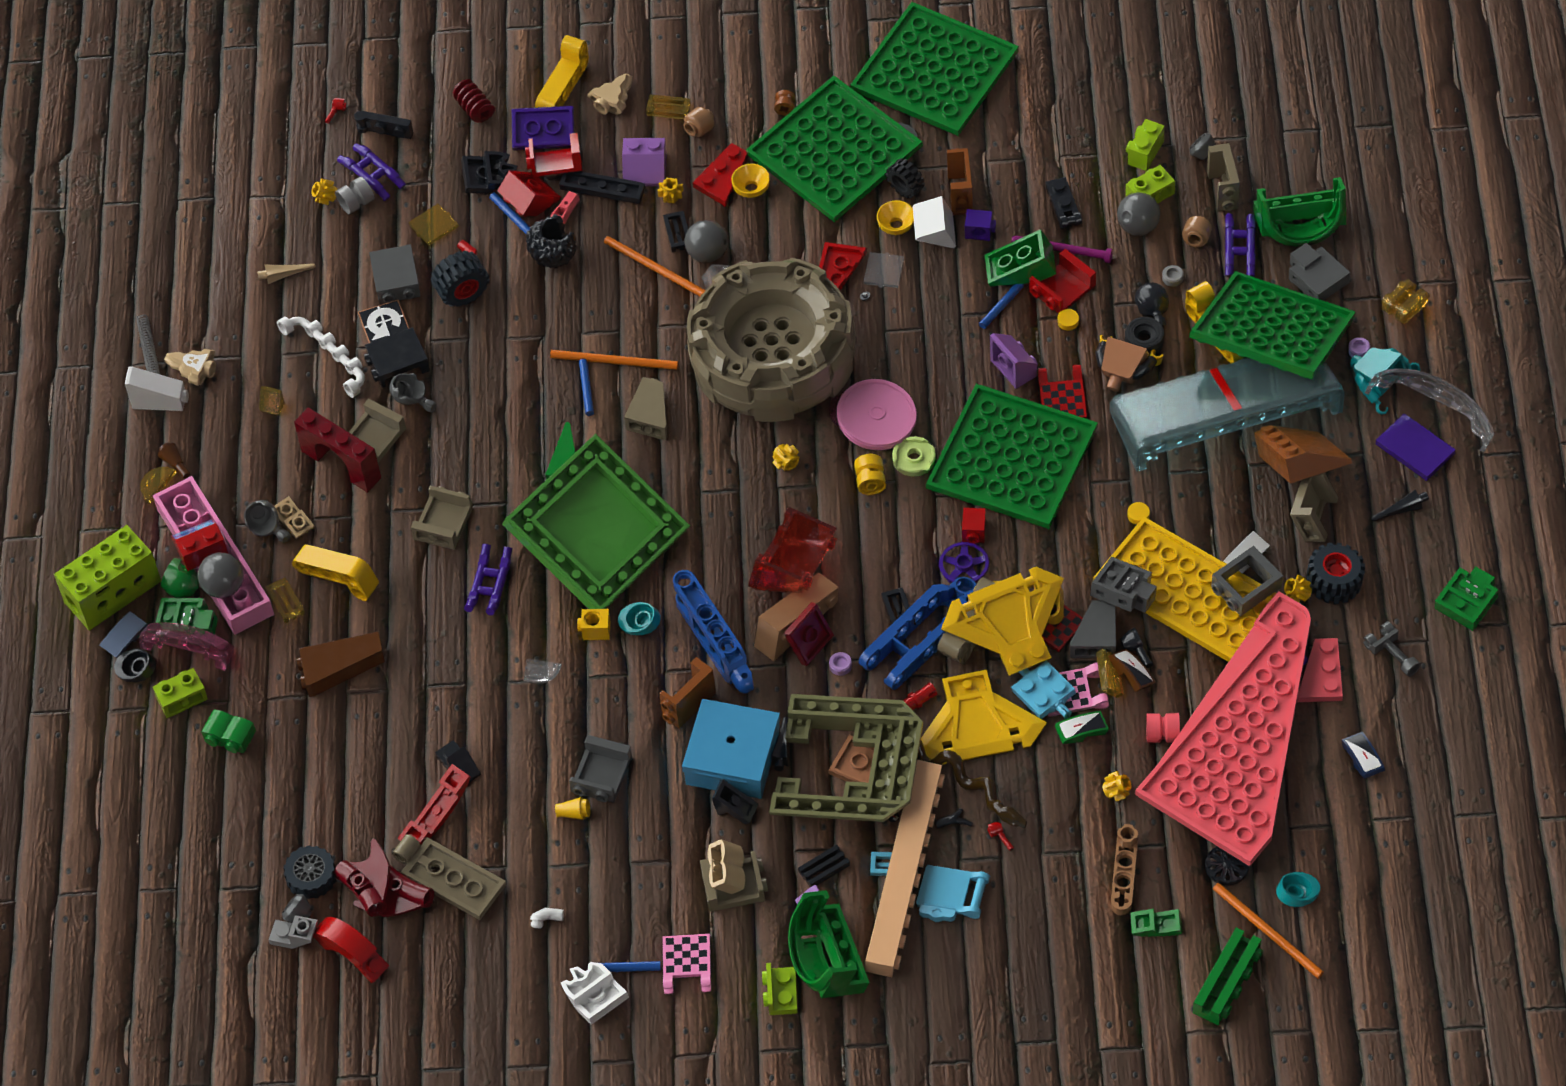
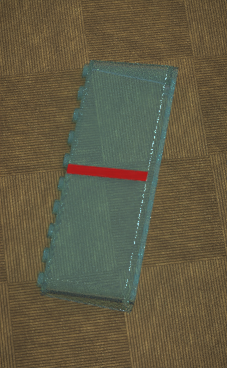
[1110,358,1345,472]

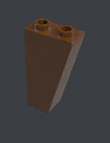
[296,632,385,697]

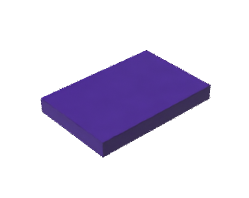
[511,106,574,150]
[1375,413,1455,481]

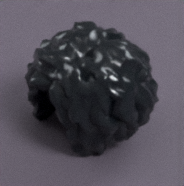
[526,214,578,268]

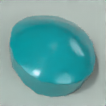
[618,602,661,635]
[1276,872,1321,907]

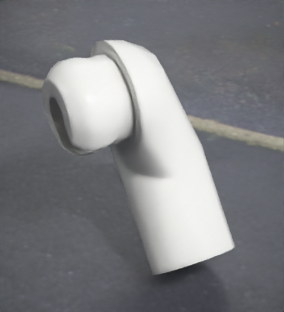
[530,908,564,928]

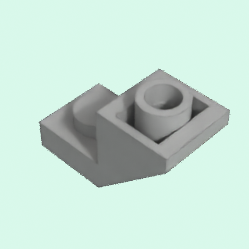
[269,915,318,949]

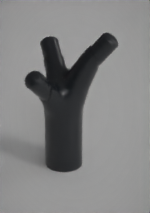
[935,808,973,829]

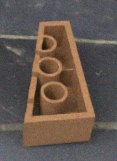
[754,573,839,661]

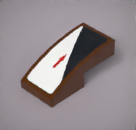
[1108,649,1156,692]

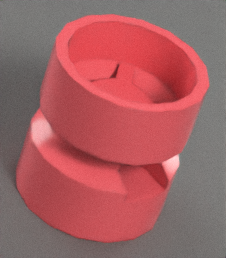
[1146,713,1180,743]

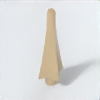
[257,264,316,284]

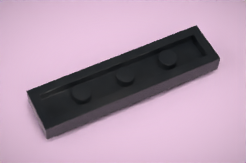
[559,171,646,204]

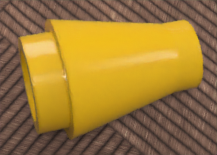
[555,797,590,820]

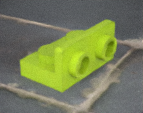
[762,963,798,1015]

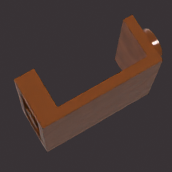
[947,148,973,215]

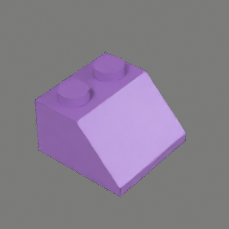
[622,138,667,186]
[990,333,1038,389]

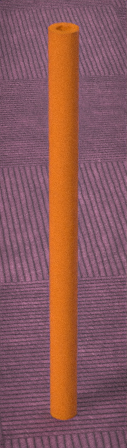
[604,236,705,297]
[550,350,678,370]
[1213,883,1324,979]

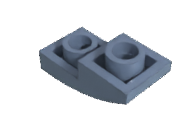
[100,611,148,658]

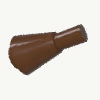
[158,443,190,479]

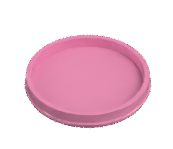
[837,379,917,450]

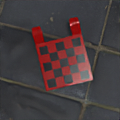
[1038,365,1087,419]
[1033,590,1083,652]

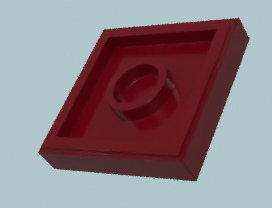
[784,602,834,666]

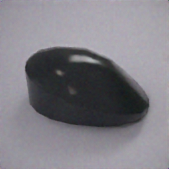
[114,649,156,682]

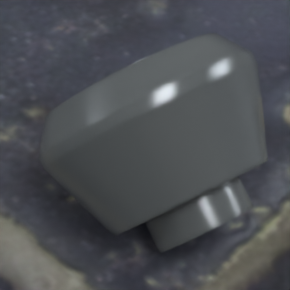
[1189,133,1216,160]
[282,894,312,923]

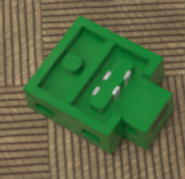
[1435,566,1498,631]
[152,598,218,645]

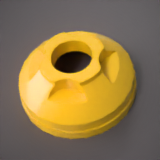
[732,164,770,198]
[877,200,914,235]

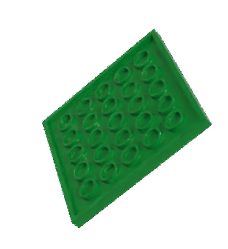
[850,2,1019,136]
[746,76,923,223]
[1189,271,1356,379]
[926,383,1098,529]

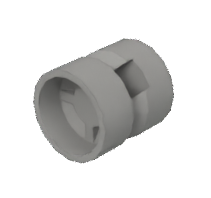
[335,177,375,214]

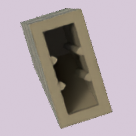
[624,377,668,441]

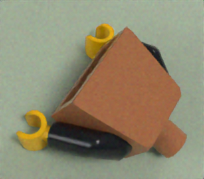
[1095,335,1163,392]

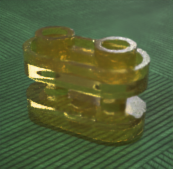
[1381,279,1430,324]

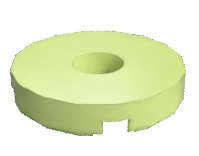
[892,436,936,477]

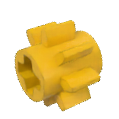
[312,178,337,205]
[657,178,684,204]
[772,444,800,471]
[1284,575,1312,603]
[1103,771,1132,802]

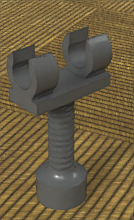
[1363,621,1421,677]

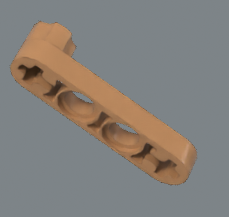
[1111,824,1138,915]

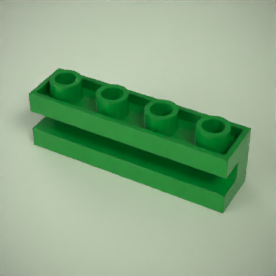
[1193,927,1263,1025]

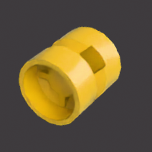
[854,454,886,495]

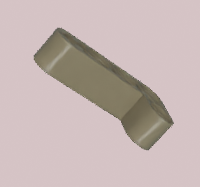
[937,577,995,665]

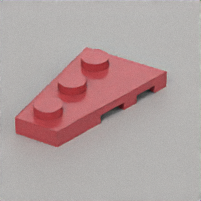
[1297,638,1343,702]

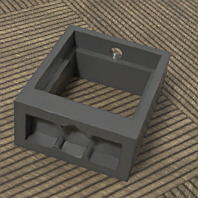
[1211,546,1283,616]

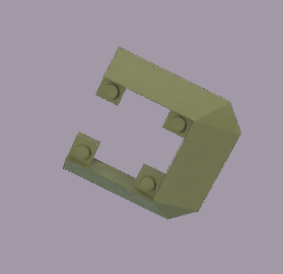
[769,694,923,822]

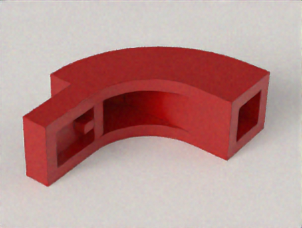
[313,917,389,983]

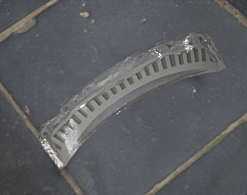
[1365,369,1494,453]

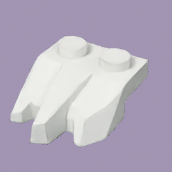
[560,962,629,1025]

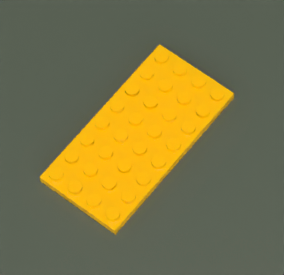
[1093,517,1277,662]

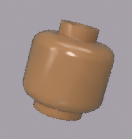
[683,107,714,138]
[1182,216,1212,247]

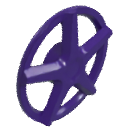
[939,542,989,583]

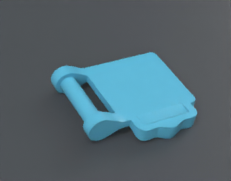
[916,865,990,922]

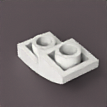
[1223,531,1270,573]

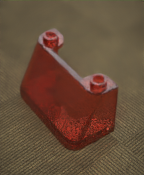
[748,507,838,593]

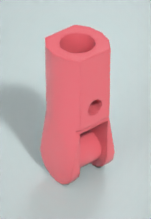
[550,191,580,224]

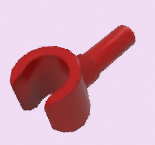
[325,98,346,124]
[987,822,1014,851]

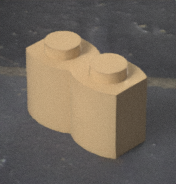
[708,839,745,894]

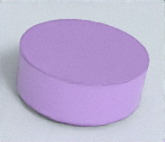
[1348,338,1370,357]
[829,652,852,676]

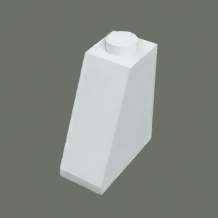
[125,366,189,411]

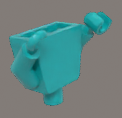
[1351,348,1420,415]

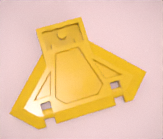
[941,567,1064,676]
[921,670,1047,765]

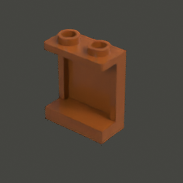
[659,657,716,728]

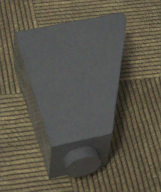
[1070,600,1116,658]

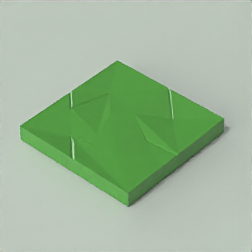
[502,434,690,609]

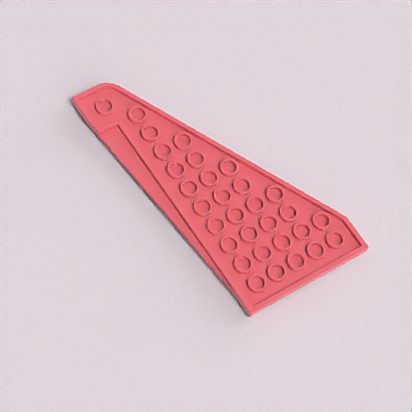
[1135,591,1311,866]

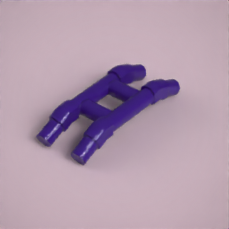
[337,143,406,201]
[1225,213,1255,277]
[464,544,513,616]

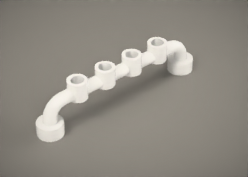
[277,317,365,398]

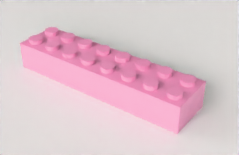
[153,476,274,635]

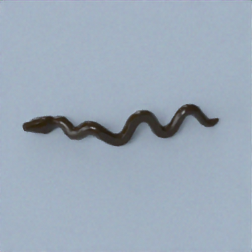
[917,740,1027,828]

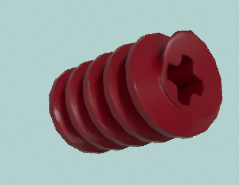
[453,79,495,123]

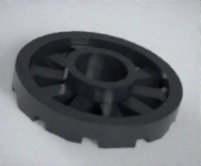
[1205,846,1249,886]

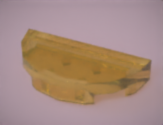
[140,467,176,504]

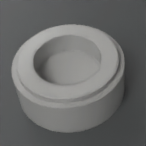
[1162,265,1184,287]

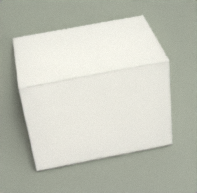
[913,196,956,248]

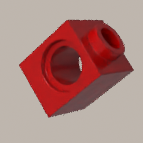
[962,508,986,544]

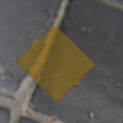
[409,204,459,245]

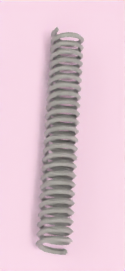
[136,315,160,374]

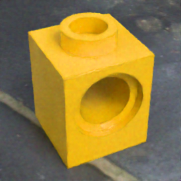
[577,609,611,640]

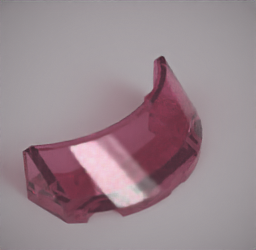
[139,622,234,670]

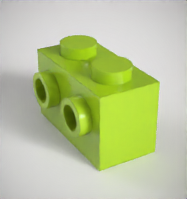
[1126,119,1165,171]
[1126,165,1175,203]
[153,668,208,718]

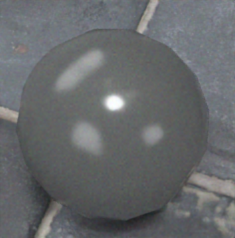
[1117,192,1161,236]
[684,220,728,264]
[197,552,244,598]

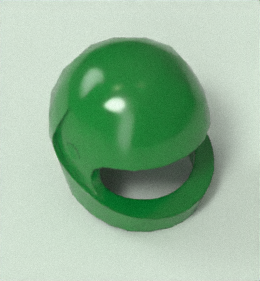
[161,557,200,598]

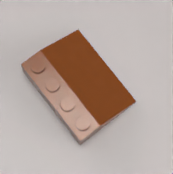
[1254,425,1352,484]

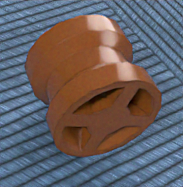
[774,90,796,116]

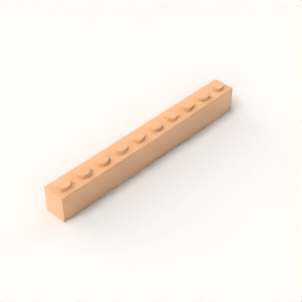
[865,760,945,977]

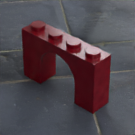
[294,407,381,493]

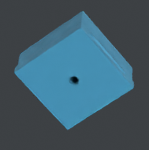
[682,699,780,799]

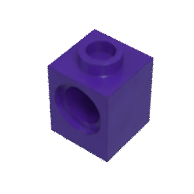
[965,209,996,241]

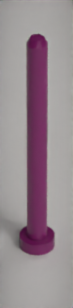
[1011,235,1113,263]

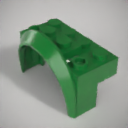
[1253,177,1346,247]
[788,890,870,998]

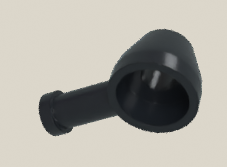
[1120,628,1154,669]

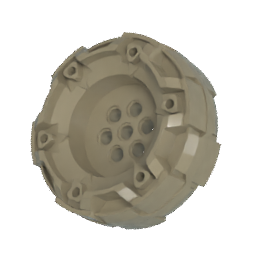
[687,258,856,422]

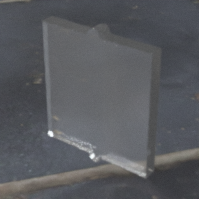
[863,252,904,288]

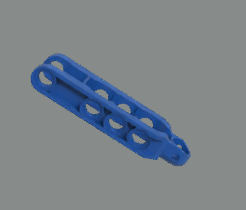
[673,570,754,694]
[858,577,976,690]

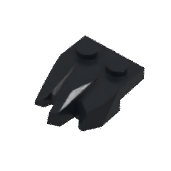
[461,151,518,194]

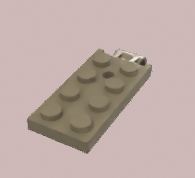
[392,834,506,920]

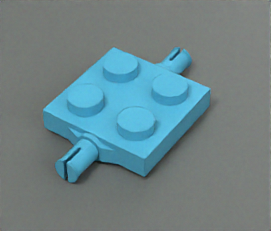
[1011,660,1076,719]

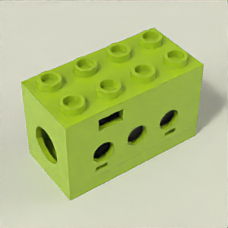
[54,525,161,631]

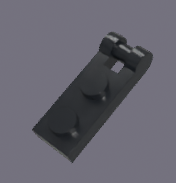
[354,111,414,139]
[1045,177,1082,229]

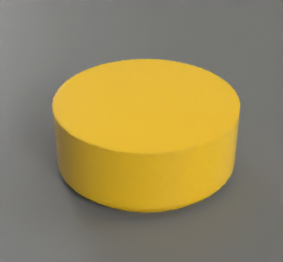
[1057,309,1079,331]
[1127,502,1150,525]

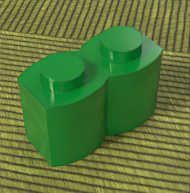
[201,710,256,753]

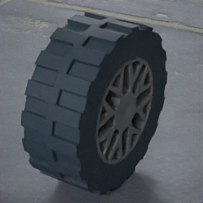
[284,845,336,899]

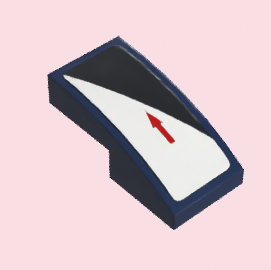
[1342,732,1385,779]

